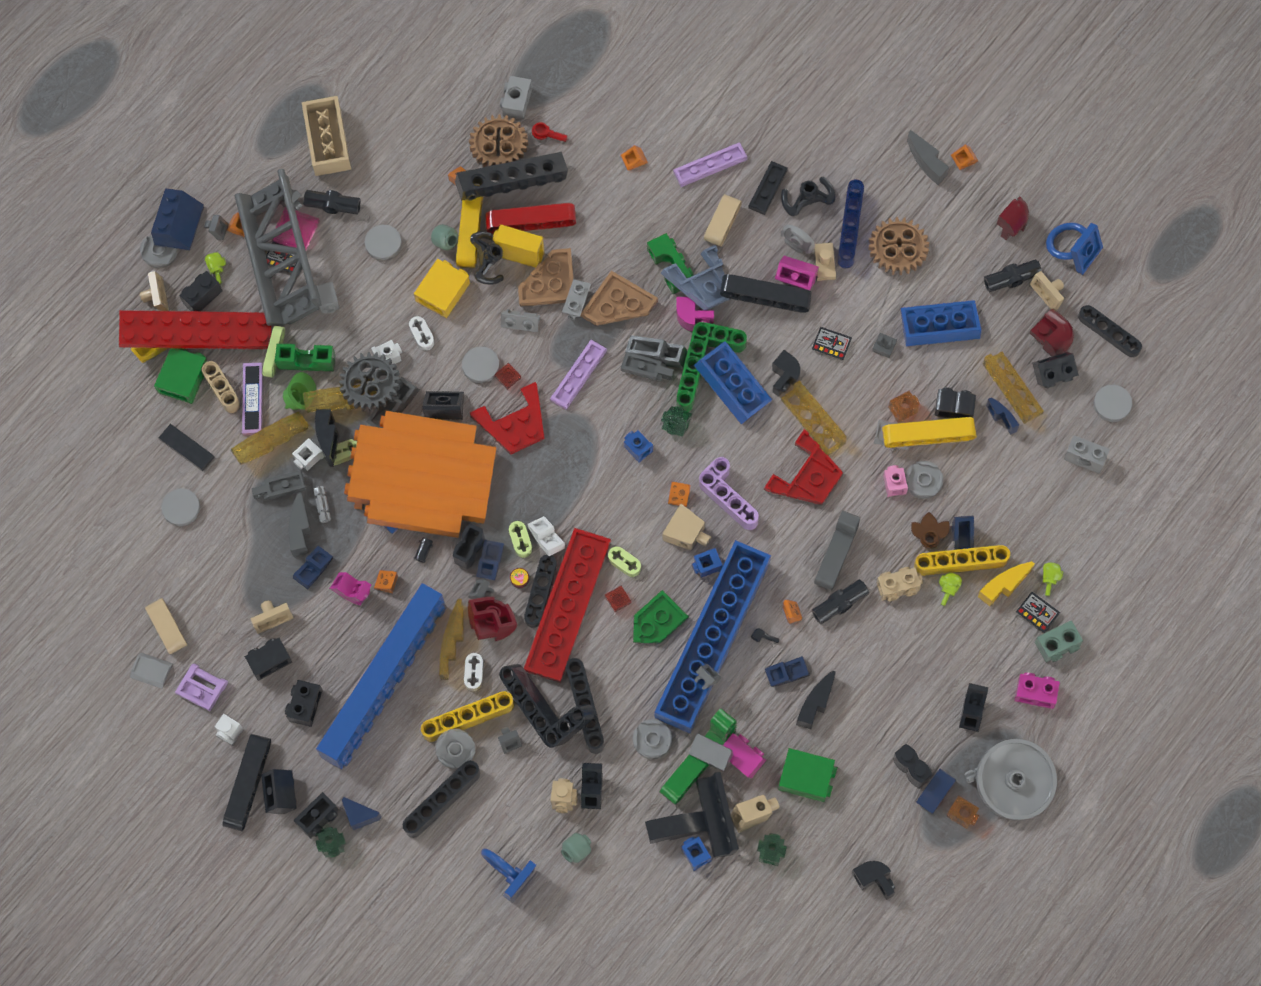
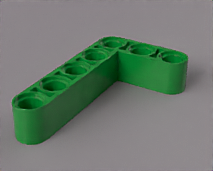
[676,322,747,413]
[659,708,737,805]

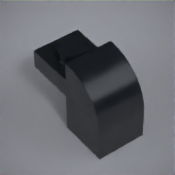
[772,350,800,397]
[959,683,989,732]
[581,763,603,809]
[852,861,896,900]

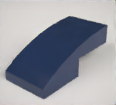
[986,397,1019,435]
[476,540,504,581]
[293,546,333,589]
[765,656,810,687]
[916,768,956,814]

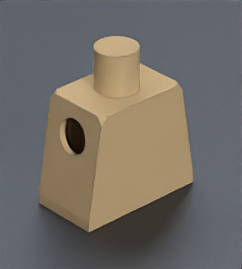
[662,504,711,550]
[731,795,779,833]

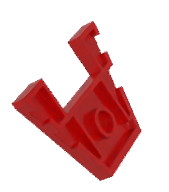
[470,382,545,455]
[764,429,843,505]

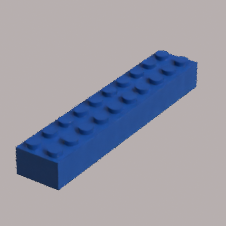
[654,540,771,734]
[316,583,446,770]

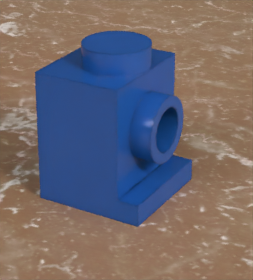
[624,430,653,463]
[692,548,723,578]
[681,837,711,871]

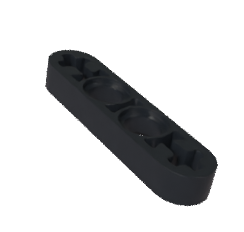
[1078,305,1142,357]
[524,554,557,628]

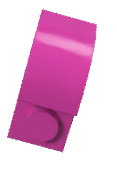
[676,297,714,332]
[329,572,372,606]

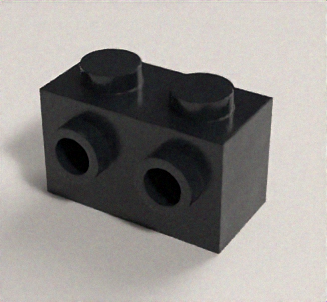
[179,271,223,311]
[1032,352,1079,388]
[244,638,293,681]
[285,680,323,727]
[261,769,297,814]
[293,792,339,839]

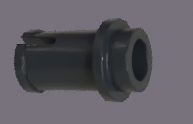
[413,537,433,563]

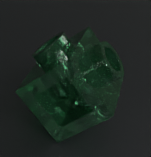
[661,406,692,437]
[315,827,346,858]
[757,833,787,867]

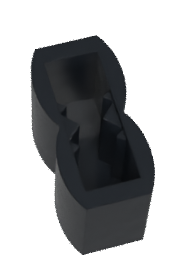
[934,387,976,418]
[453,524,485,569]
[893,744,932,788]

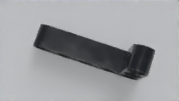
[499,664,594,748]

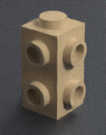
[876,567,923,601]
[551,778,578,813]

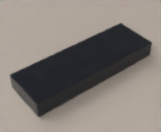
[748,161,788,215]
[158,423,215,472]

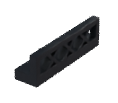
[695,772,739,858]

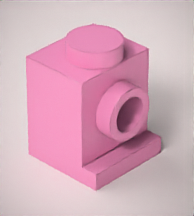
[883,465,908,497]

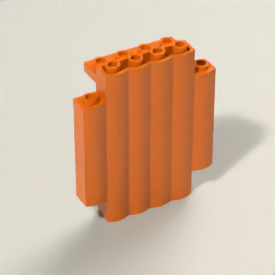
[344,411,496,538]

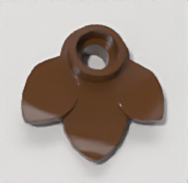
[911,512,950,549]

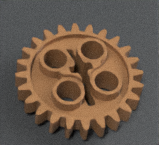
[469,114,528,167]
[869,217,929,275]

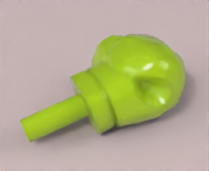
[205,252,226,284]
[1043,562,1063,596]
[939,572,962,606]

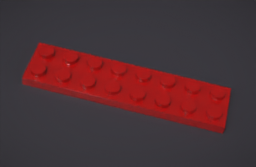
[119,310,271,349]
[524,528,611,683]

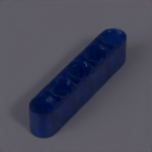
[838,179,864,268]

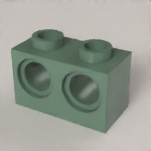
[1034,620,1083,663]

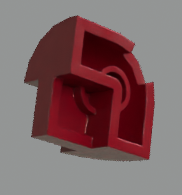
[997,196,1029,240]
[1030,308,1074,357]
[468,597,517,641]

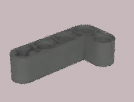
[814,510,861,591]

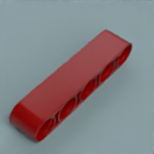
[485,203,576,234]

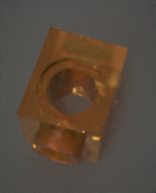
[888,390,920,423]
[946,795,980,829]

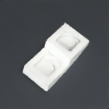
[528,516,565,556]

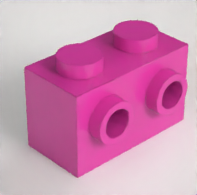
[775,255,819,290]
[1014,672,1060,709]
[723,733,766,779]

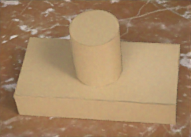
[814,243,836,281]
[140,271,169,311]
[1030,271,1064,310]
[250,601,294,634]

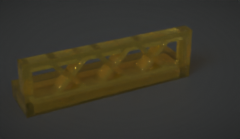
[983,352,1044,424]
[781,380,847,456]

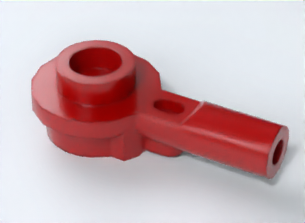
[531,122,568,142]

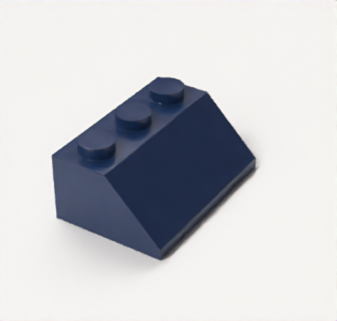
[151,188,204,250]

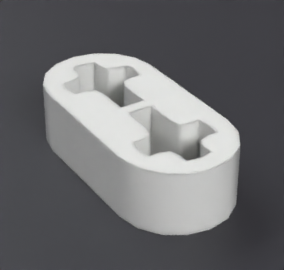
[409,316,434,351]
[464,653,484,691]

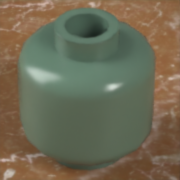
[431,224,458,251]
[561,833,591,863]

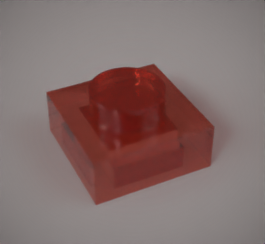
[494,363,521,390]
[605,586,631,613]

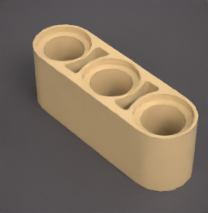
[704,194,742,247]
[202,361,240,413]
[145,598,187,655]

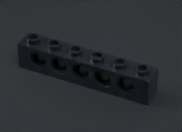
[455,152,568,201]

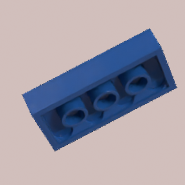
[901,300,981,347]
[694,341,772,424]

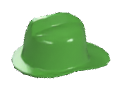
[283,372,317,410]

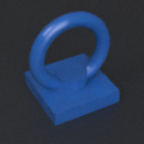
[1046,223,1103,275]
[481,848,536,901]

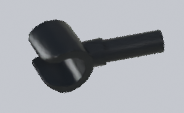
[751,628,780,643]

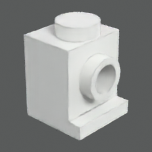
[371,340,402,364]
[292,438,324,471]
[215,714,244,746]

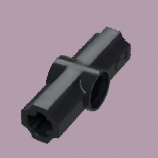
[303,190,361,215]
[984,259,1042,293]
[811,579,869,624]

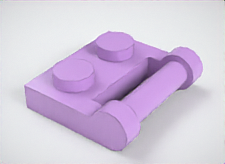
[175,663,228,712]

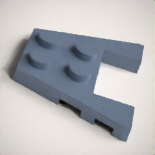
[661,245,730,311]

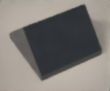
[422,391,464,420]

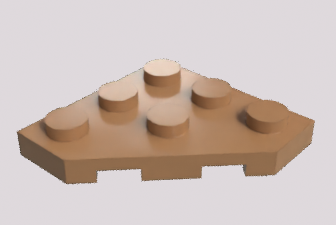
[518,248,573,307]
[581,271,658,326]

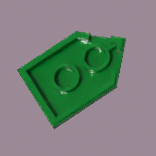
[633,590,689,643]

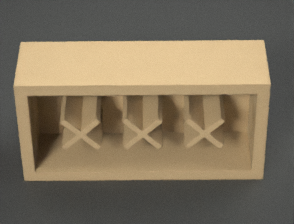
[302,96,351,176]

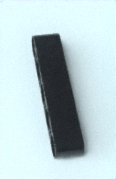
[720,274,812,313]
[566,658,604,754]
[222,734,271,831]
[402,760,481,838]

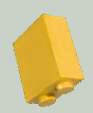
[493,225,545,268]
[414,259,470,318]

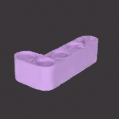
[699,457,759,530]

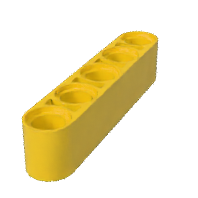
[456,184,483,268]
[882,417,977,448]
[914,545,1010,576]
[421,691,514,742]

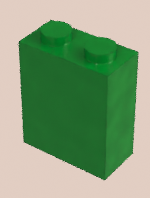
[154,348,208,404]
[778,748,838,802]

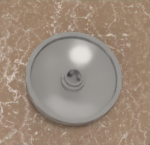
[976,739,1057,820]

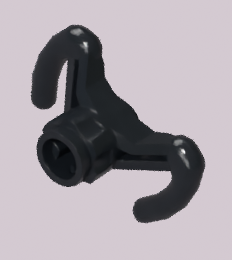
[781,177,836,216]
[470,231,504,285]

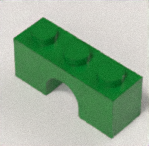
[647,233,694,295]
[275,344,336,372]

